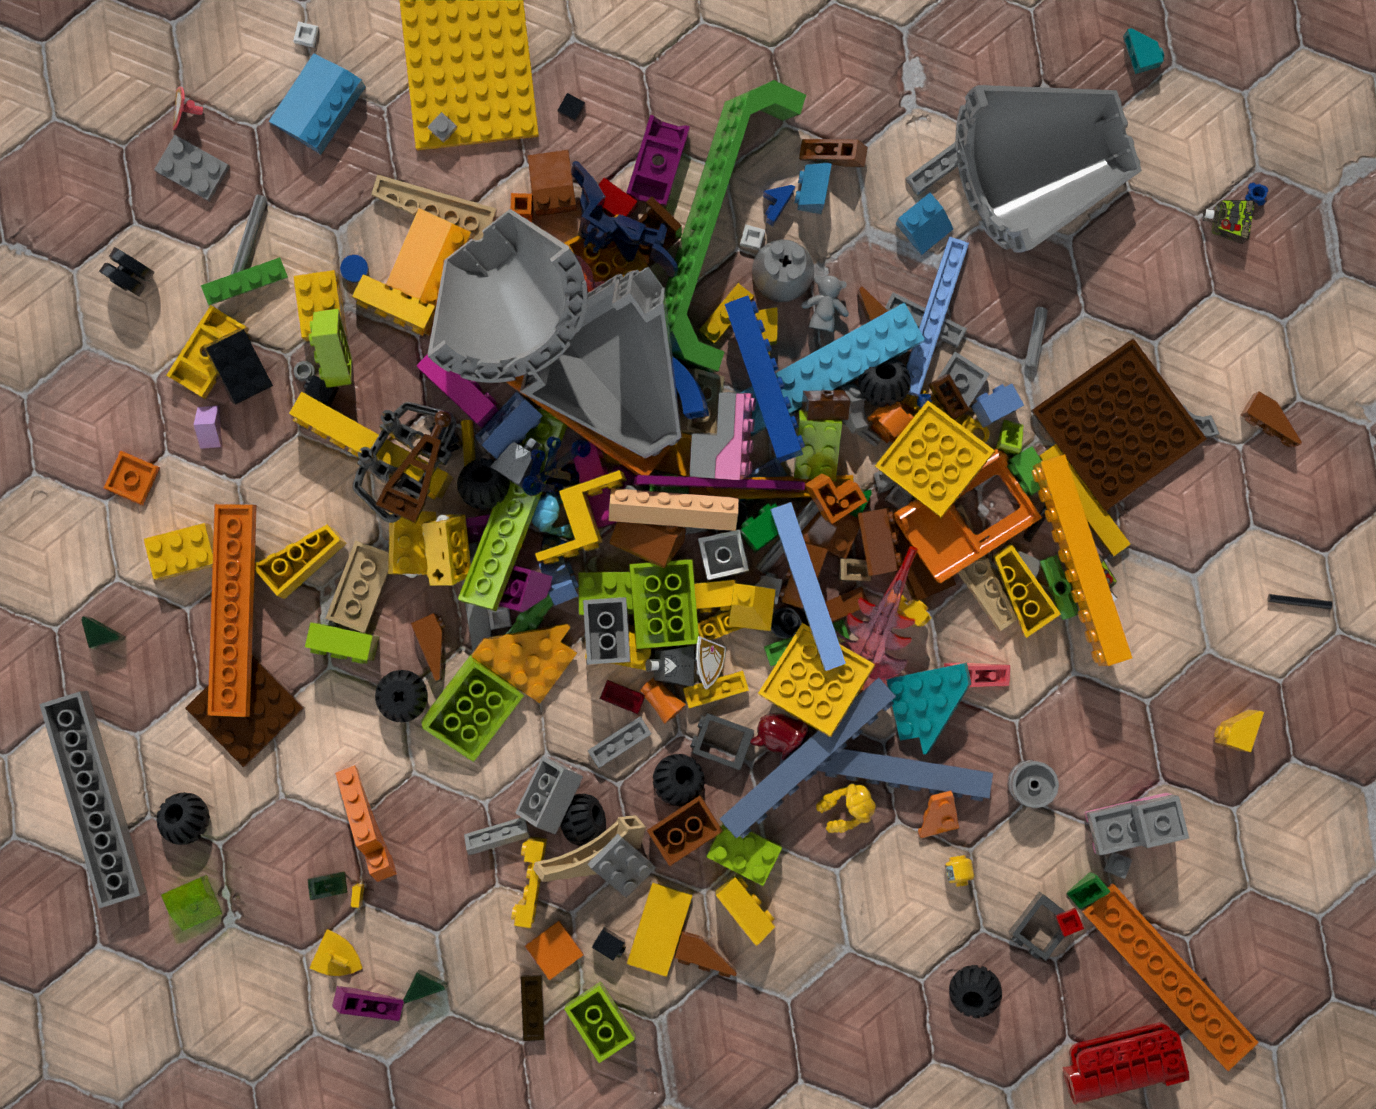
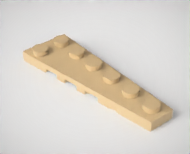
[372,175,497,240]
[956,505,1017,632]

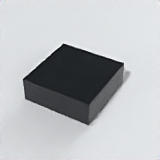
[557,93,586,122]

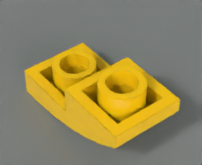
[698,611,742,641]

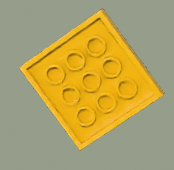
[875,401,995,518]
[758,623,875,737]

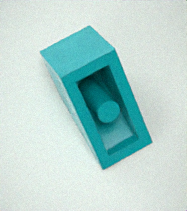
[1123,28,1164,74]

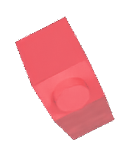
[944,662,1010,687]

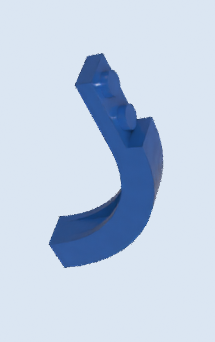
[673,357,709,419]

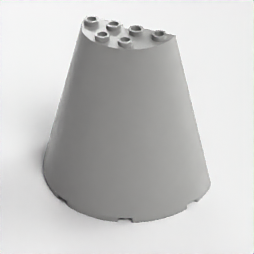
[955,85,1142,252]
[428,209,587,383]

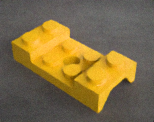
[166,305,250,399]
[511,836,547,928]

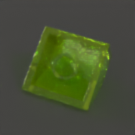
[161,875,222,931]

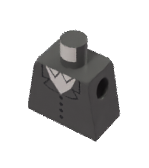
[491,438,542,492]
[645,646,694,686]

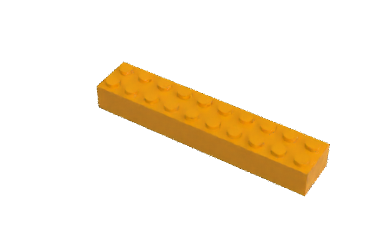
[1032,454,1132,666]

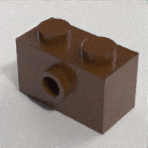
[801,390,850,420]

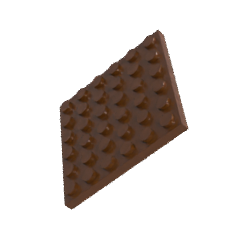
[1031,338,1207,511]

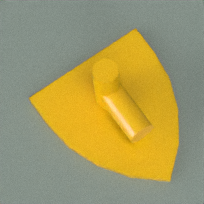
[309,929,363,976]

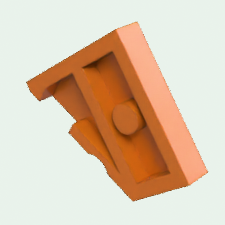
[918,791,959,838]

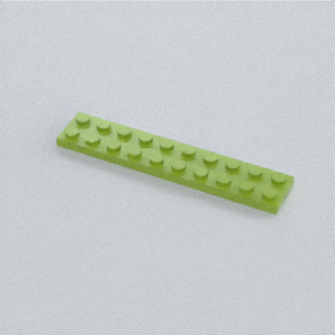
[458,408,567,611]

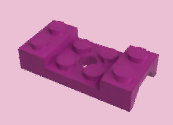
[626,115,690,209]

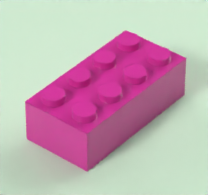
[417,354,499,428]

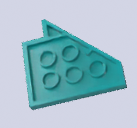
[886,662,971,755]

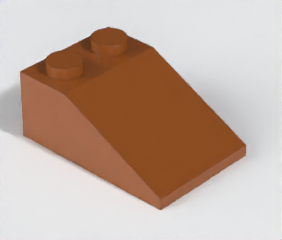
[528,150,577,217]
[796,498,860,559]

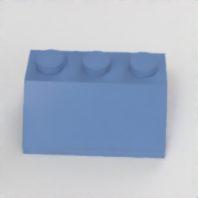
[474,391,542,459]

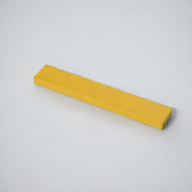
[1039,444,1130,557]

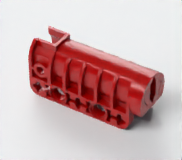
[1062,1022,1190,1105]

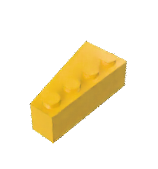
[352,274,436,336]
[255,524,347,599]
[993,544,1061,638]

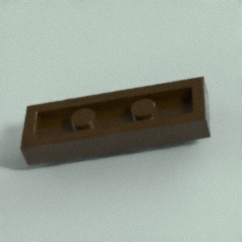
[520,975,545,1041]

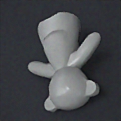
[801,275,849,332]

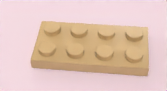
[325,540,389,633]

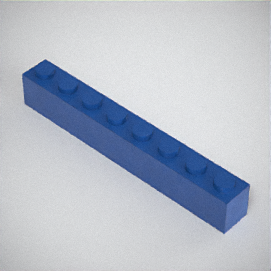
[725,296,805,463]

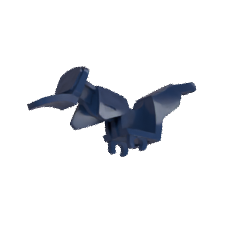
[571,161,678,278]

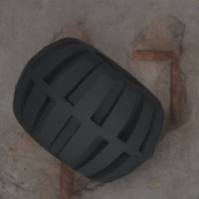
[858,358,911,407]
[457,458,510,510]
[375,670,428,722]
[653,754,705,806]
[156,792,210,845]
[560,794,606,846]
[949,965,1002,1018]

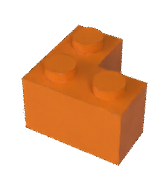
[805,474,867,524]

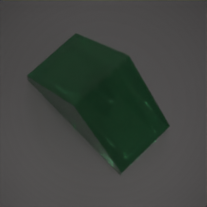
[81,616,126,648]
[307,872,348,900]
[403,969,447,1004]

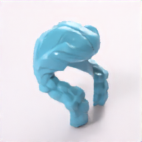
[532,491,574,538]

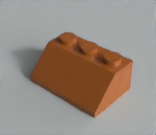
[858,508,903,576]
[609,522,686,569]
[779,543,828,611]
[647,796,723,867]

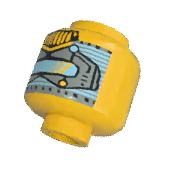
[945,855,975,887]

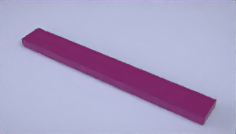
[634,475,805,492]

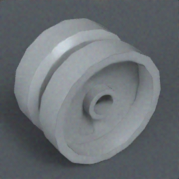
[1007,760,1059,808]

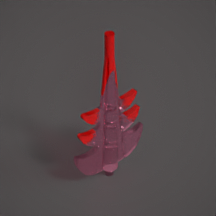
[835,546,918,680]

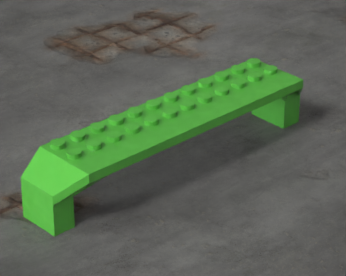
[665,80,806,372]

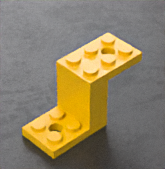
[535,470,626,565]

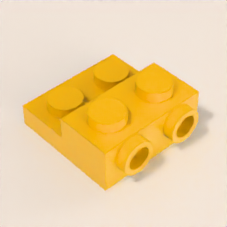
[883,591,932,627]

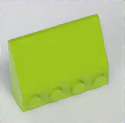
[629,559,699,649]
[421,655,524,762]

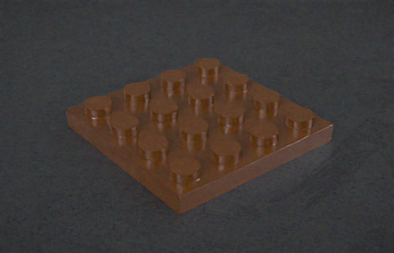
[185,655,305,768]

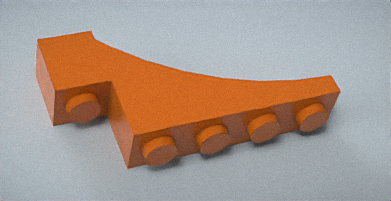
[335,765,397,882]

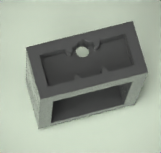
[690,713,755,770]
[1009,892,1065,961]

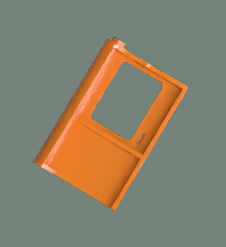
[893,449,1042,583]

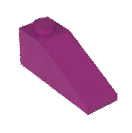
[332,986,404,1021]

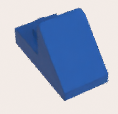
[763,185,795,226]

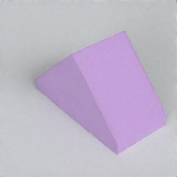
[194,406,222,449]

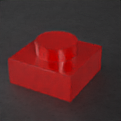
[1055,908,1084,937]

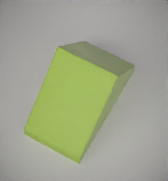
[995,419,1024,456]

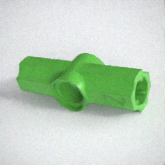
[1039,555,1078,620]
[506,594,554,634]

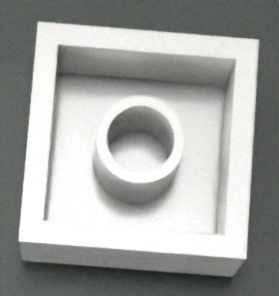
[698,530,749,581]

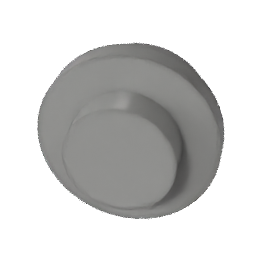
[294,361,315,382]

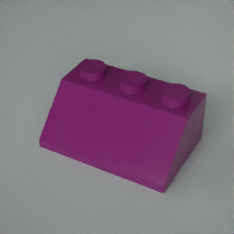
[499,566,553,612]

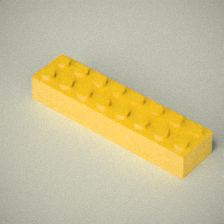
[289,392,453,500]

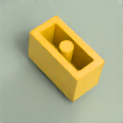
[694,580,735,613]

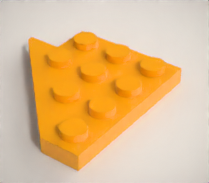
[471,624,577,703]

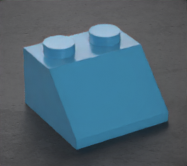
[794,163,832,214]
[896,192,954,255]

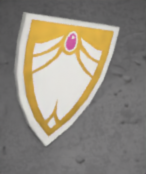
[694,636,726,689]

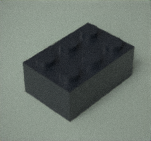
[203,328,273,405]

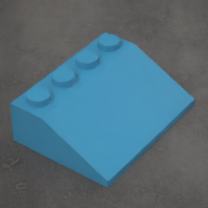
[269,53,366,155]

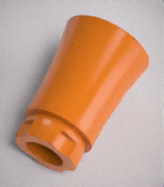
[640,677,686,724]

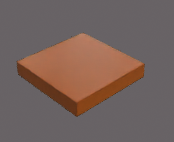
[103,450,160,505]
[525,920,584,981]

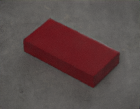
[599,679,645,715]

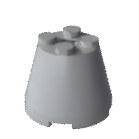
[752,239,814,302]

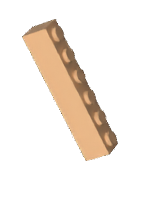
[609,488,739,531]

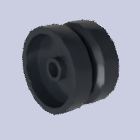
[99,247,155,296]

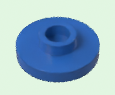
[340,255,369,283]

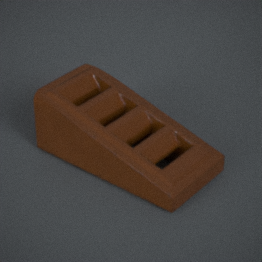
[928,374,970,420]

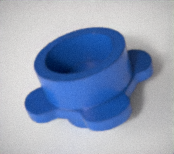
[1245,183,1268,206]

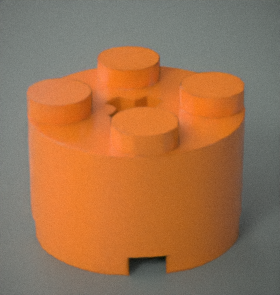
[867,401,914,443]

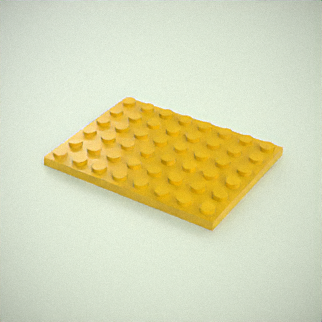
[399,0,539,151]

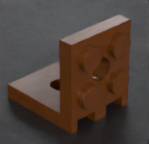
[638,196,682,268]

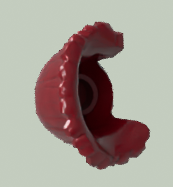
[750,713,810,761]

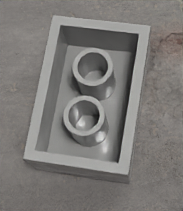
[583,597,631,665]
[515,756,583,834]

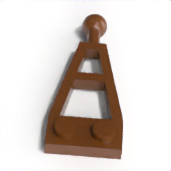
[376,411,451,524]

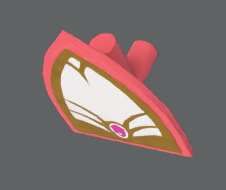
[173,86,203,131]

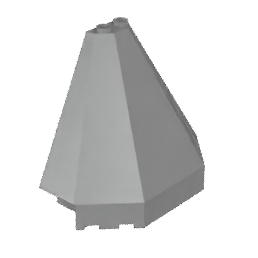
[520,267,681,458]

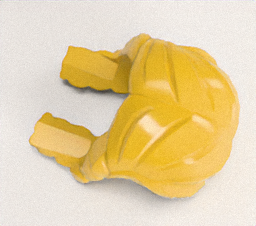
[816,784,876,833]

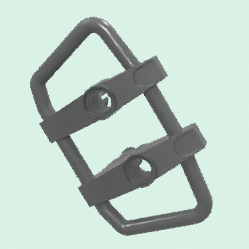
[353,402,457,523]

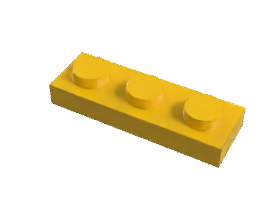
[699,283,754,345]
[683,670,749,708]

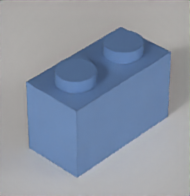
[971,384,1024,428]
[539,556,579,606]

